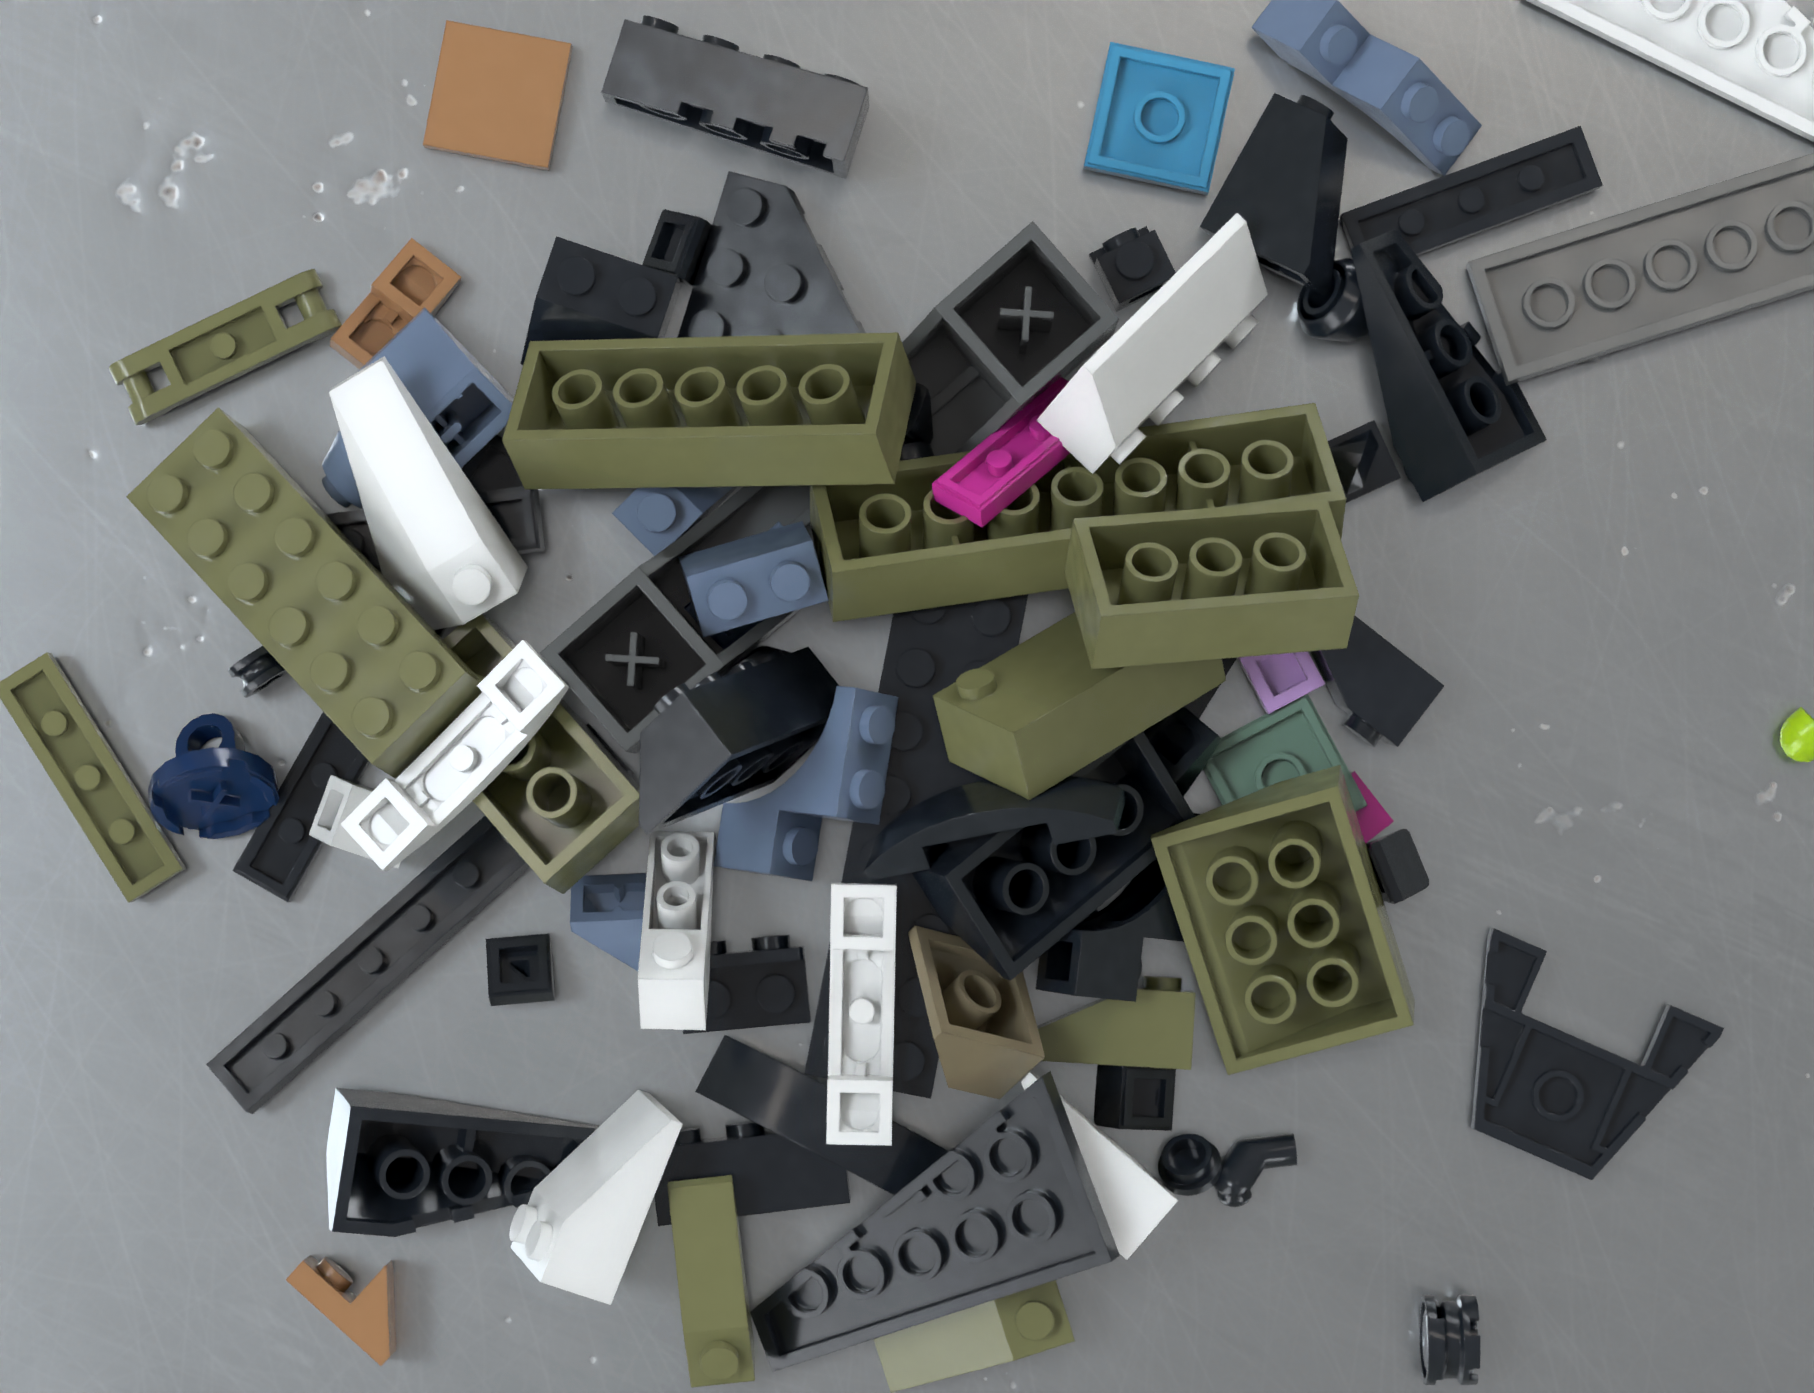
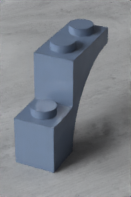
[1251,0,1482,176]
[713,686,899,881]

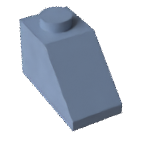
[612,486,738,556]

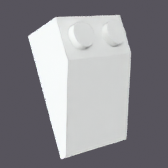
[1020,1070,1178,1260]
[509,1090,683,1305]

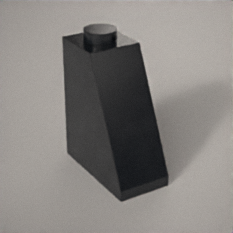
[1200,93,1348,295]

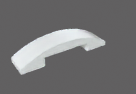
[341,640,569,871]
[826,883,897,1146]

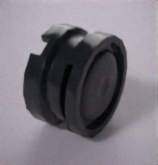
[1419,1294,1481,1385]

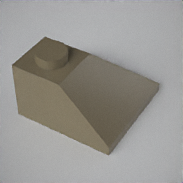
[908,926,1045,1100]

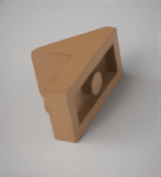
[286,1255,397,1366]

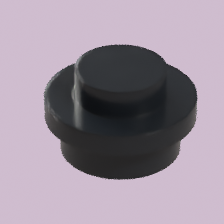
[1158,1134,1223,1196]

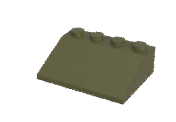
[1151,765,1415,1075]

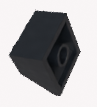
[520,236,682,366]

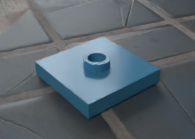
[1083,42,1235,195]

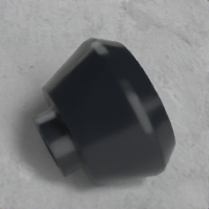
[1297,258,1369,342]

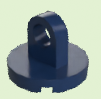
[148,713,279,839]

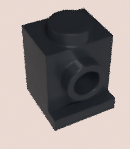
[1089,226,1176,312]

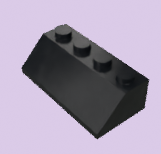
[639,646,839,835]
[912,732,1195,980]

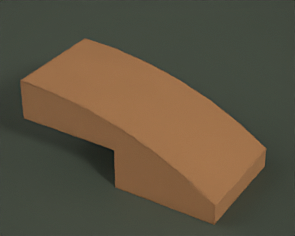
[330,238,461,370]

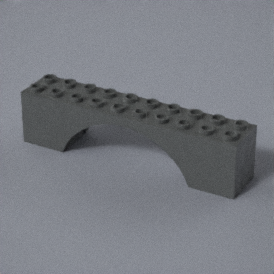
[540,221,1119,754]

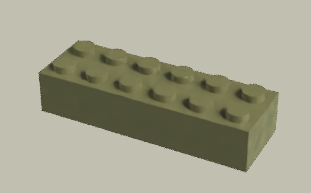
[502,332,916,490]
[126,407,482,779]

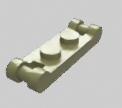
[109,269,342,425]

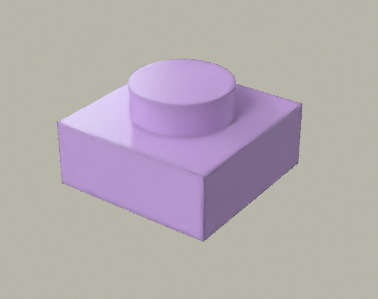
[1237,652,1325,714]

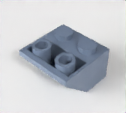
[356,307,514,468]

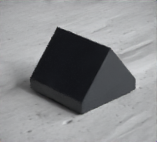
[642,209,712,288]

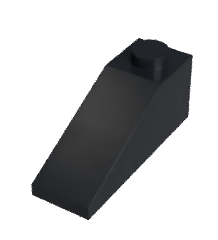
[1311,616,1444,747]

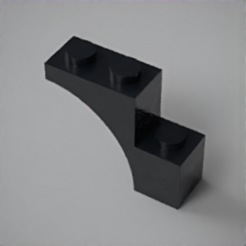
[1036,813,1200,1002]

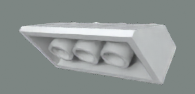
[1037,213,1268,474]

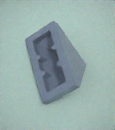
[570,873,647,971]

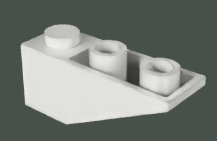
[638,831,714,1030]

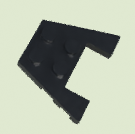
[1471,928,1724,1180]

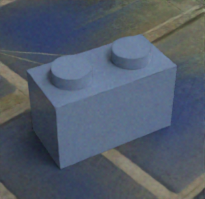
[678,521,829,637]

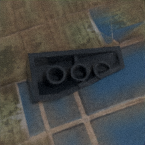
[1351,229,1547,502]
[326,1088,598,1237]

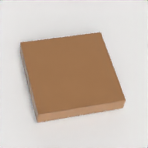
[423,20,573,171]

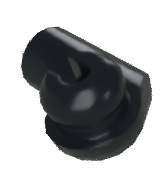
[1214,1133,1297,1207]

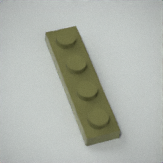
[0,652,186,903]

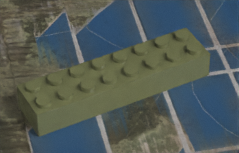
[810,403,1346,622]

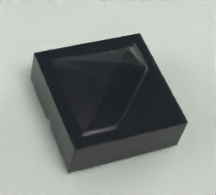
[1328,420,1401,503]
[486,933,555,1006]

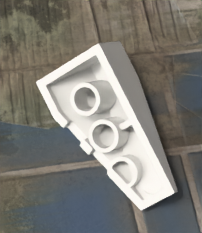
[329,356,528,630]

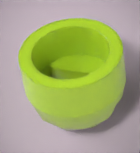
[1780,707,1814,762]

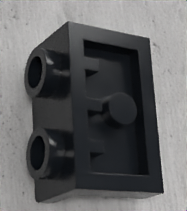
[683,935,811,1034]

